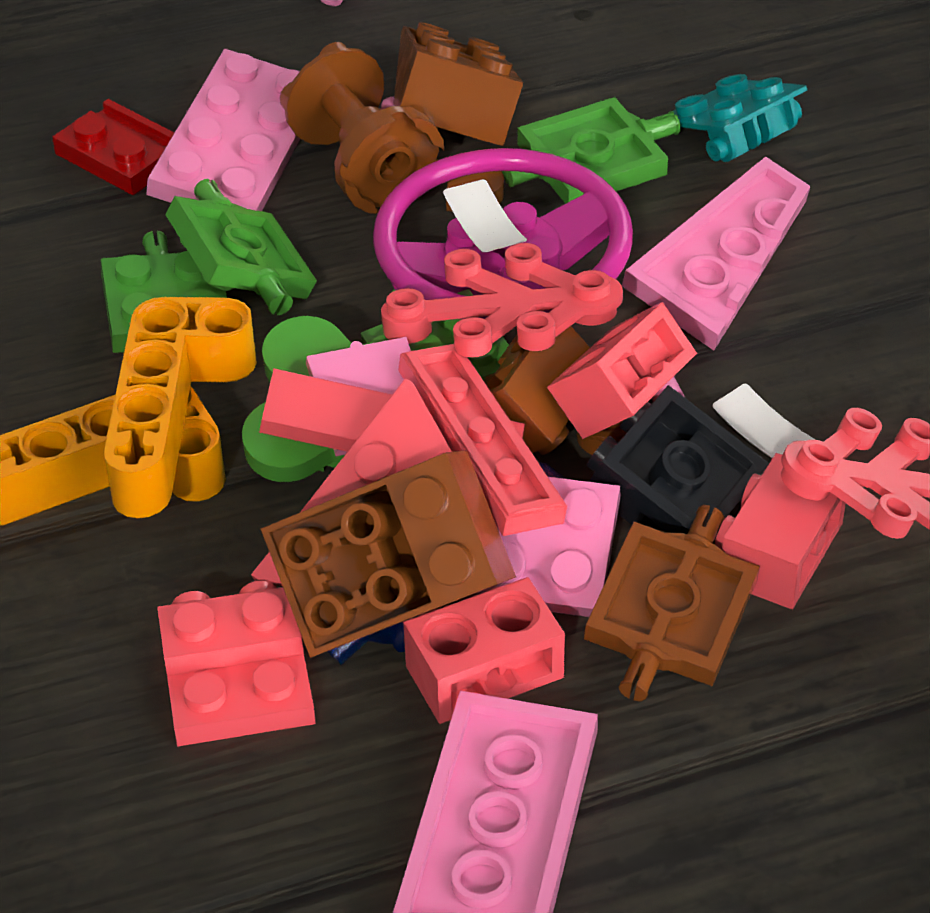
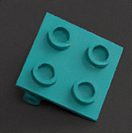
[673,74,807,162]

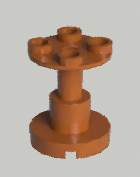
[279,42,444,213]

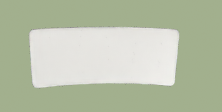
[443,179,527,252]
[713,384,815,458]

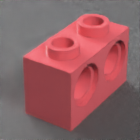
[547,302,697,439]
[403,577,565,724]

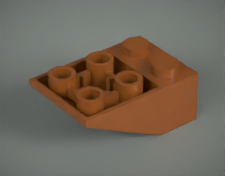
[393,22,523,146]
[261,450,516,658]

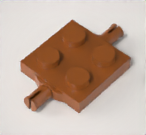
[584,505,760,701]

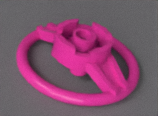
[373,148,633,320]

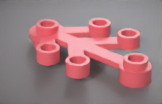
[381,243,623,357]
[781,408,930,539]

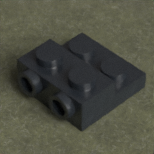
[586,385,769,534]

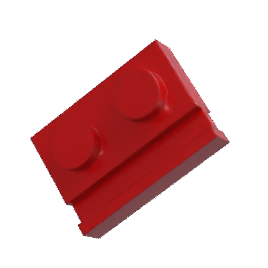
[52,99,174,195]

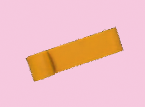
[104,297,257,518]
[0,387,226,526]

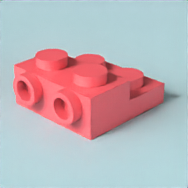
[157,581,316,747]

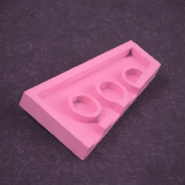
[622,157,811,351]

